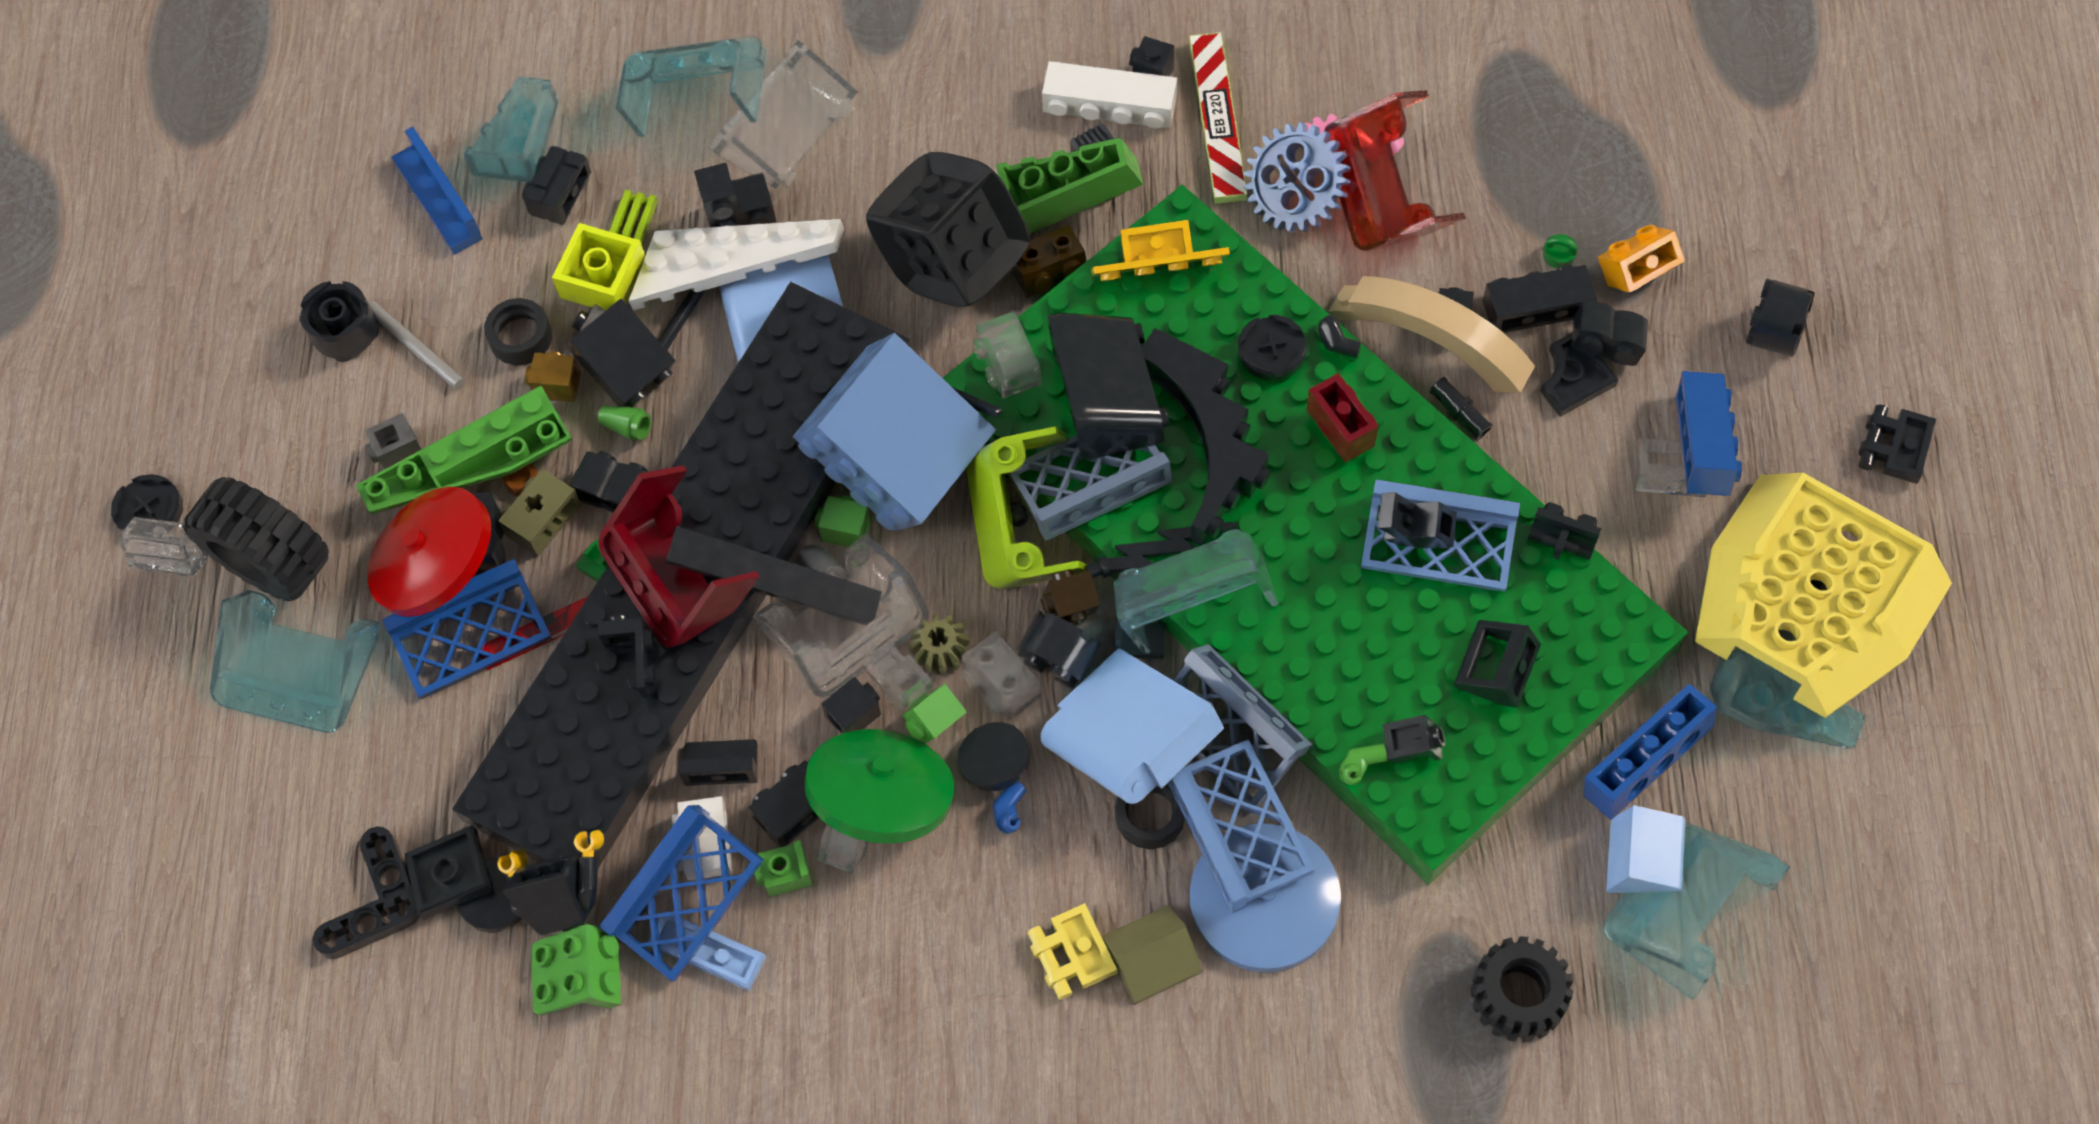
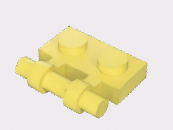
[1027,903,1117,1000]

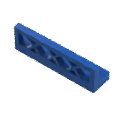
[391,126,483,255]

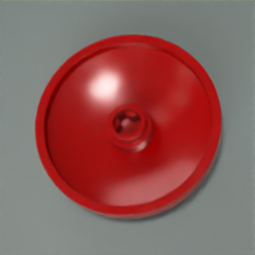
[367,487,491,617]

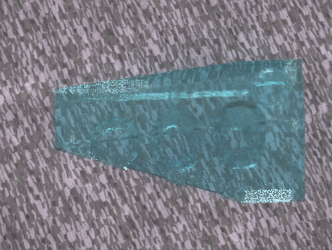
[1709,648,1865,749]

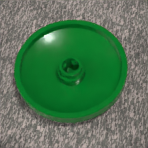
[805,729,954,844]

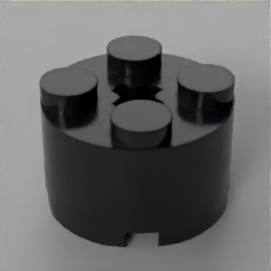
[1746,279,1815,357]
[299,281,379,362]
[1017,610,1101,689]

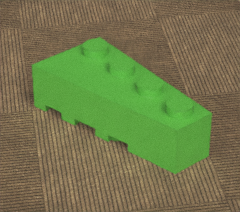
[996,138,1143,234]

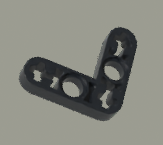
[313,826,420,959]

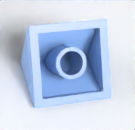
[1606,805,1685,893]

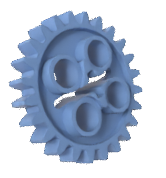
[1244,122,1351,233]

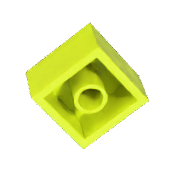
[552,223,645,310]

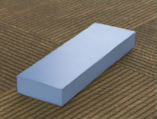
[648,911,766,991]

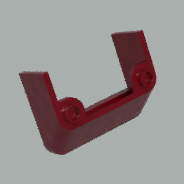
[598,465,760,647]

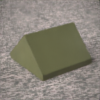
[1101,905,1203,1005]

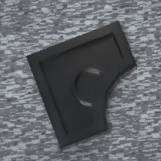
[1540,332,1618,417]

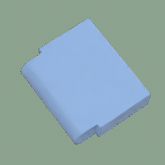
[719,255,843,362]
[1041,648,1224,804]

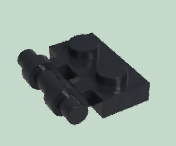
[1858,404,1936,484]

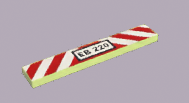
[1189,33,1247,204]

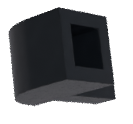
[1378,492,1457,548]

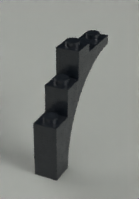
[1142,328,1271,547]

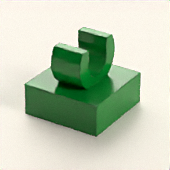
[576,538,608,582]

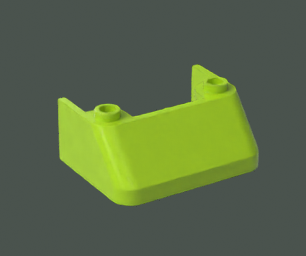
[966,426,1087,589]

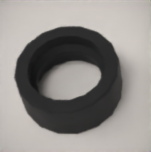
[484,298,552,366]
[1115,783,1185,850]

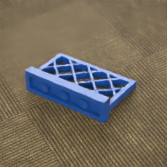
[382,559,552,700]
[599,805,764,982]

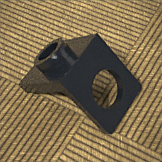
[1115,607,1165,659]

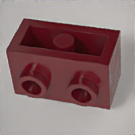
[1306,373,1379,463]

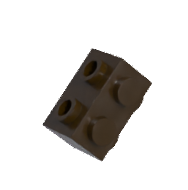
[1011,225,1087,298]
[1040,570,1101,626]

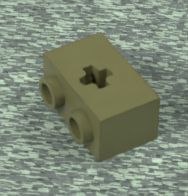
[498,469,582,557]

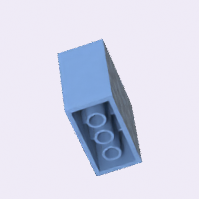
[792,333,996,531]

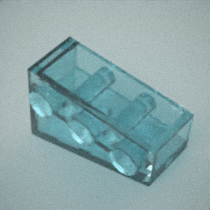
[463,76,559,182]

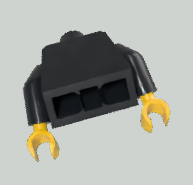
[497,830,604,935]

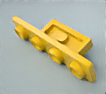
[1091,220,1230,281]

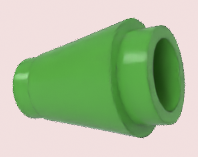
[598,405,652,441]

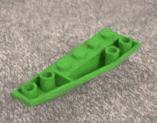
[355,386,573,515]

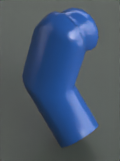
[992,781,1027,834]

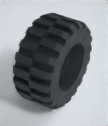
[184,477,329,601]

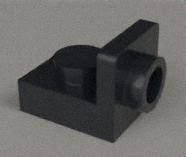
[1383,715,1445,764]

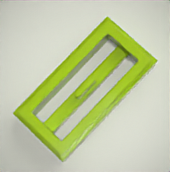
[609,189,658,244]

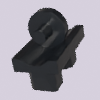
[1528,502,1602,560]

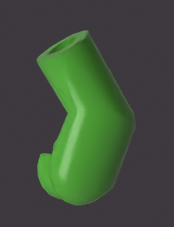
[1339,743,1387,785]

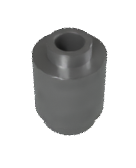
[796,545,846,579]

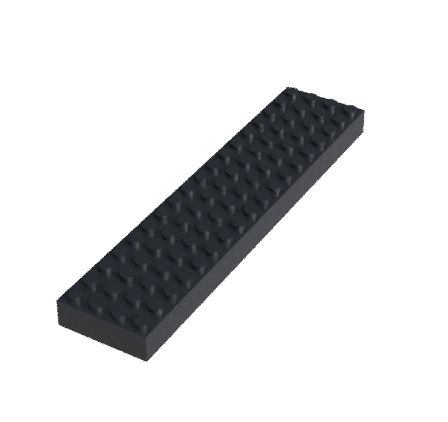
[452,281,912,869]

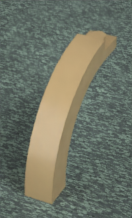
[1329,276,1535,393]

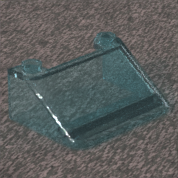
[210,590,380,733]
[1604,823,1790,999]

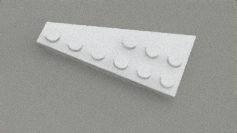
[629,219,844,311]

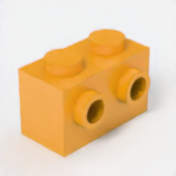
[1597,225,1685,292]

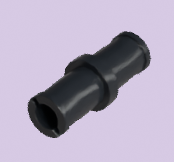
[1429,377,1493,441]

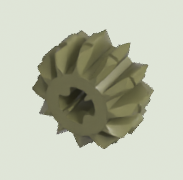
[909,613,970,675]

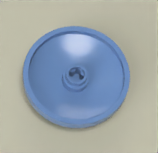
[1190,824,1341,973]

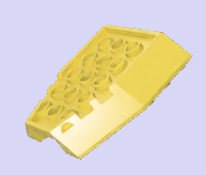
[1695,473,1952,718]

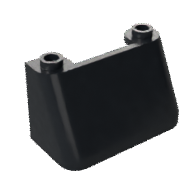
[1047,313,1169,462]

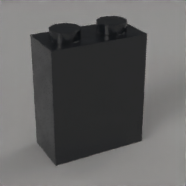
[566,298,676,407]

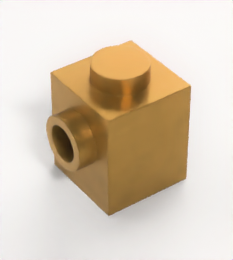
[525,351,581,402]

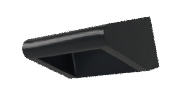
[1453,620,1541,708]

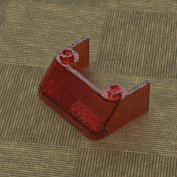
[1324,90,1466,251]

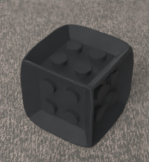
[866,152,1030,307]

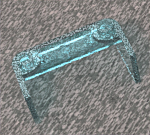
[615,36,767,137]
[1114,529,1279,654]

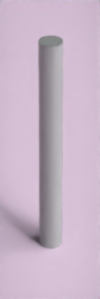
[367,301,465,390]

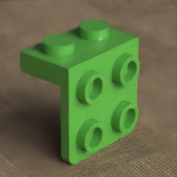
[531,924,621,1015]

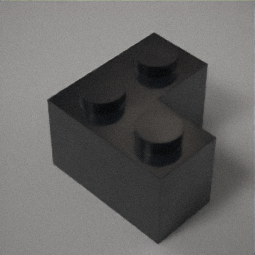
[694,162,777,227]

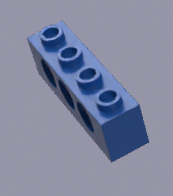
[1583,684,1717,820]

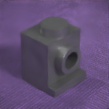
[365,413,422,469]

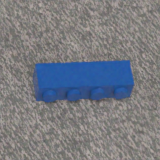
[1675,371,1742,496]

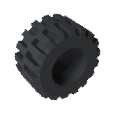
[1470,936,1574,1043]

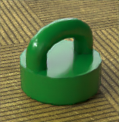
[1543,234,1578,268]

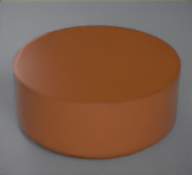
[503,463,538,497]

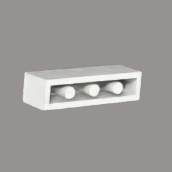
[1042,61,1177,129]

